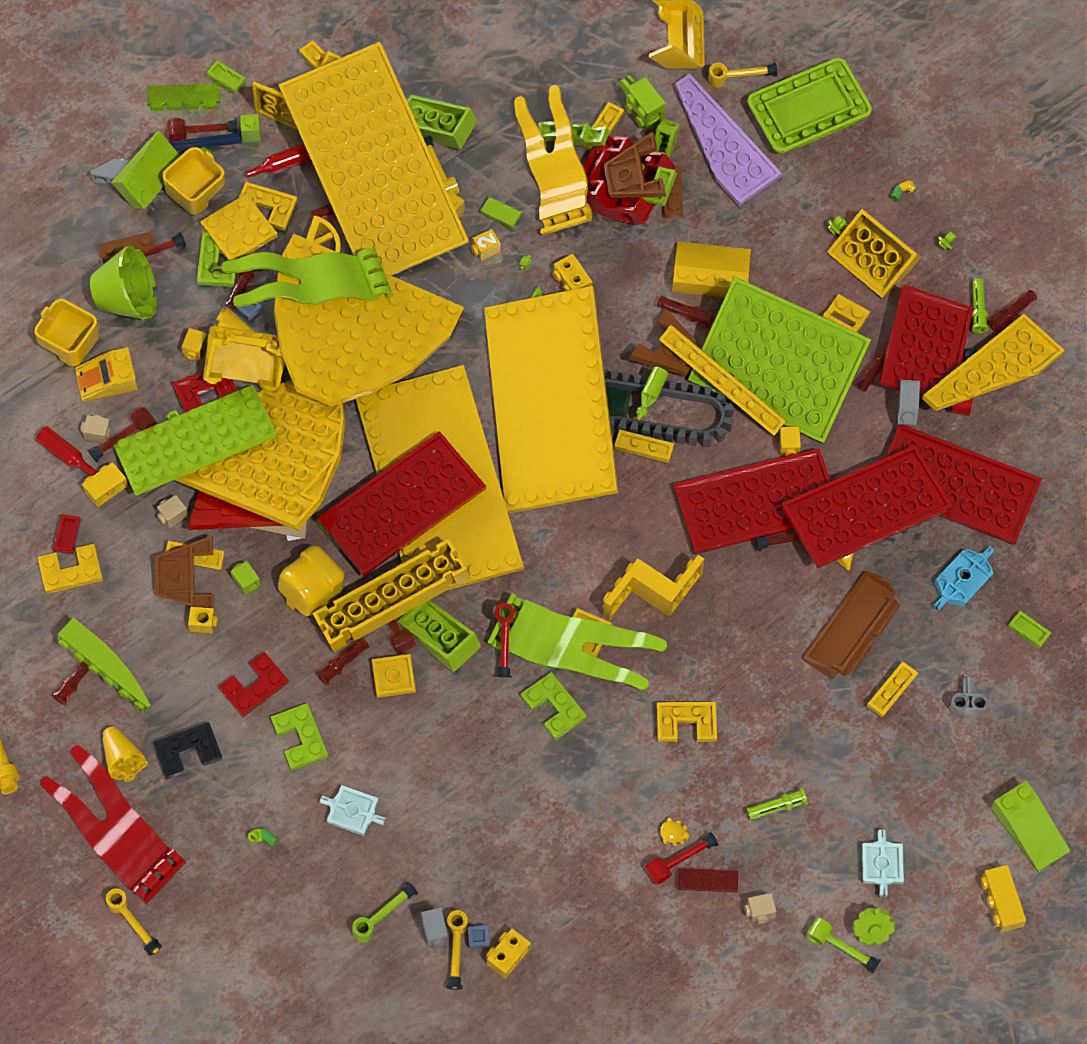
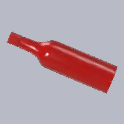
[245,143,311,178]
[36,426,98,476]

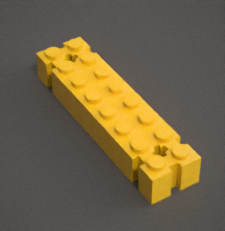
[312,538,470,652]

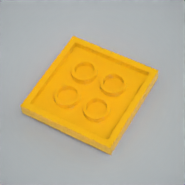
[200,194,278,261]

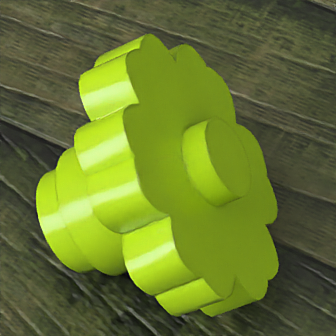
[853,908,895,945]

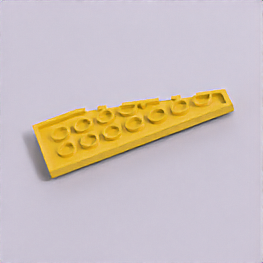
[922,314,1065,411]

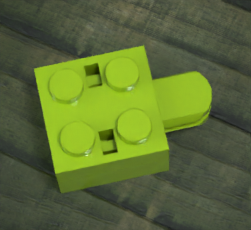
[619,75,666,132]

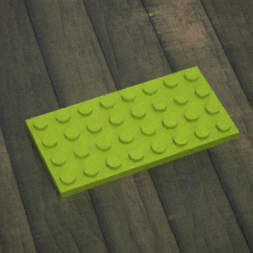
[113,385,278,496]

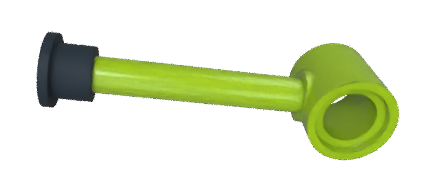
[353,881,418,943]
[806,918,881,973]

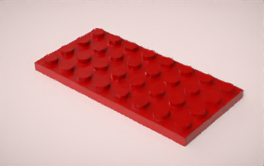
[885,424,1042,545]
[317,431,486,576]
[781,445,953,569]
[673,448,831,555]

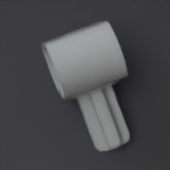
[949,677,989,717]

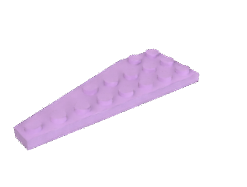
[675,74,782,206]

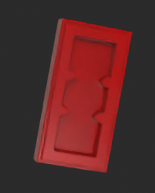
[53,514,81,555]

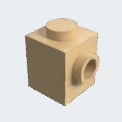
[81,415,111,444]
[157,495,188,529]
[744,893,776,924]

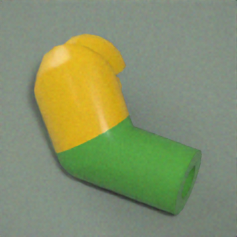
[890,180,916,201]

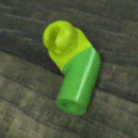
[248,828,279,847]

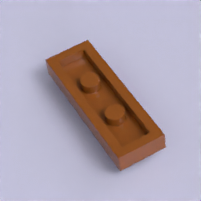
[664,166,683,218]
[98,231,157,263]

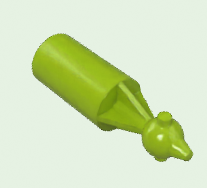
[636,366,669,421]

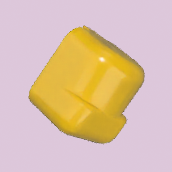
[163,147,226,215]
[34,299,100,367]
[278,545,345,616]

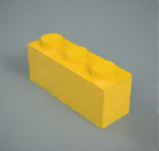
[981,865,1026,932]

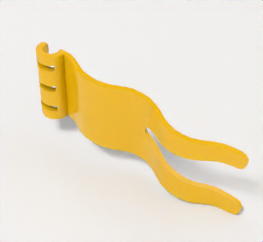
[514,85,592,235]

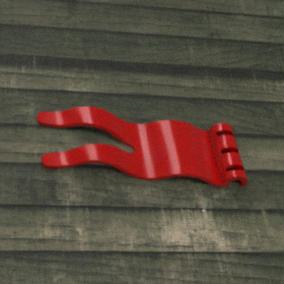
[41,746,186,905]

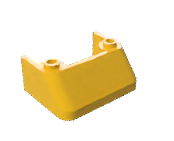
[649,0,705,69]

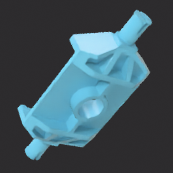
[933,546,994,610]

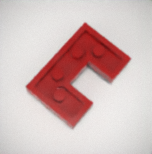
[173,371,238,413]
[218,652,289,718]

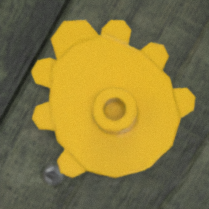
[660,818,690,846]

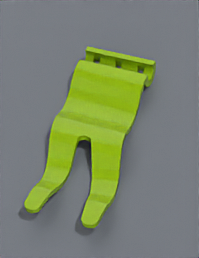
[221,248,393,307]
[488,593,667,690]

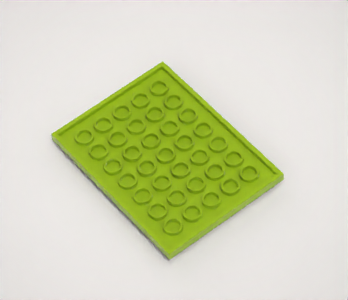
[688,277,872,443]

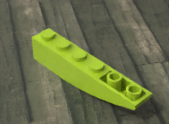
[57,618,151,713]

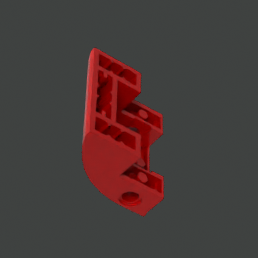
[583,136,676,224]

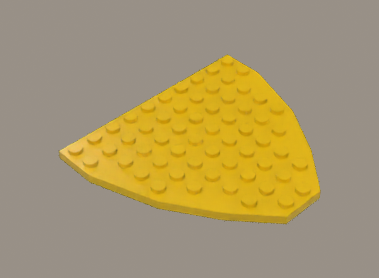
[274,234,464,407]
[175,380,345,531]

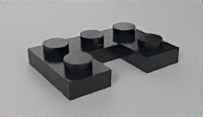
[153,722,223,779]

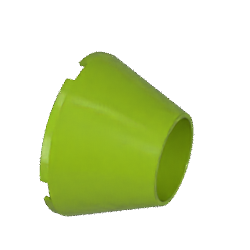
[90,245,157,320]

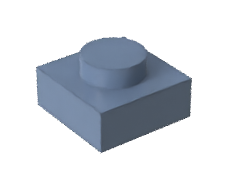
[236,303,262,321]
[468,925,490,949]

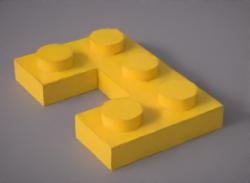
[239,182,298,231]
[38,544,103,594]
[657,702,717,742]

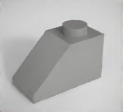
[91,158,130,187]
[897,380,920,425]
[421,907,448,947]

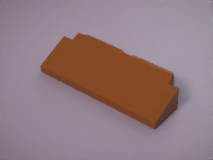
[803,570,899,680]

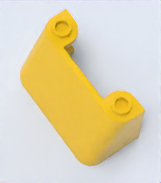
[203,326,285,391]

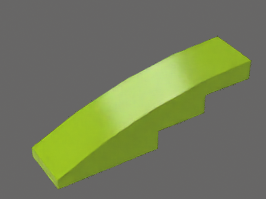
[538,121,610,146]

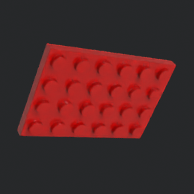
[879,284,974,408]

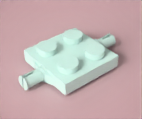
[320,785,386,836]
[862,830,904,897]

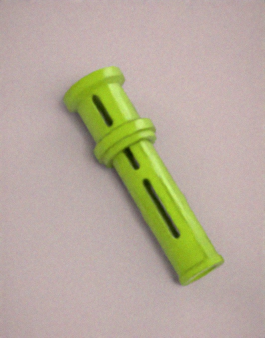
[972,278,989,334]
[746,788,808,820]

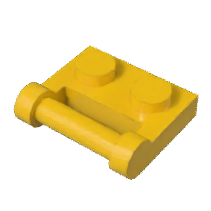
[823,294,870,333]

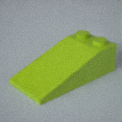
[407,94,477,150]
[111,131,180,209]
[397,600,481,673]
[991,781,1070,872]

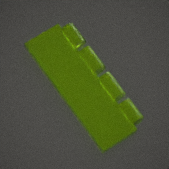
[147,83,220,111]

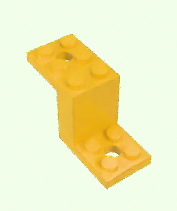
[602,555,705,620]

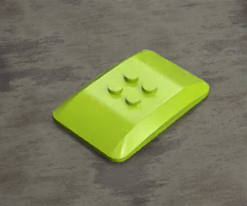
[748,58,872,153]

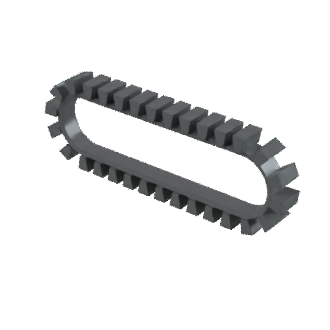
[604,369,734,447]

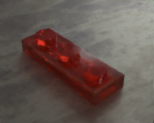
[678,868,738,893]

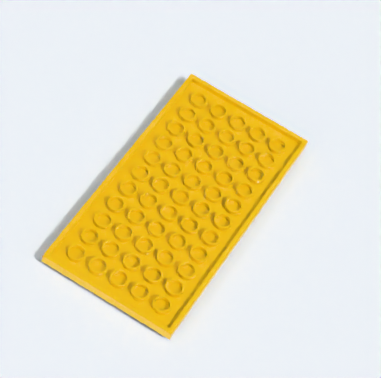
[278,42,469,276]
[484,286,619,514]
[356,365,524,591]

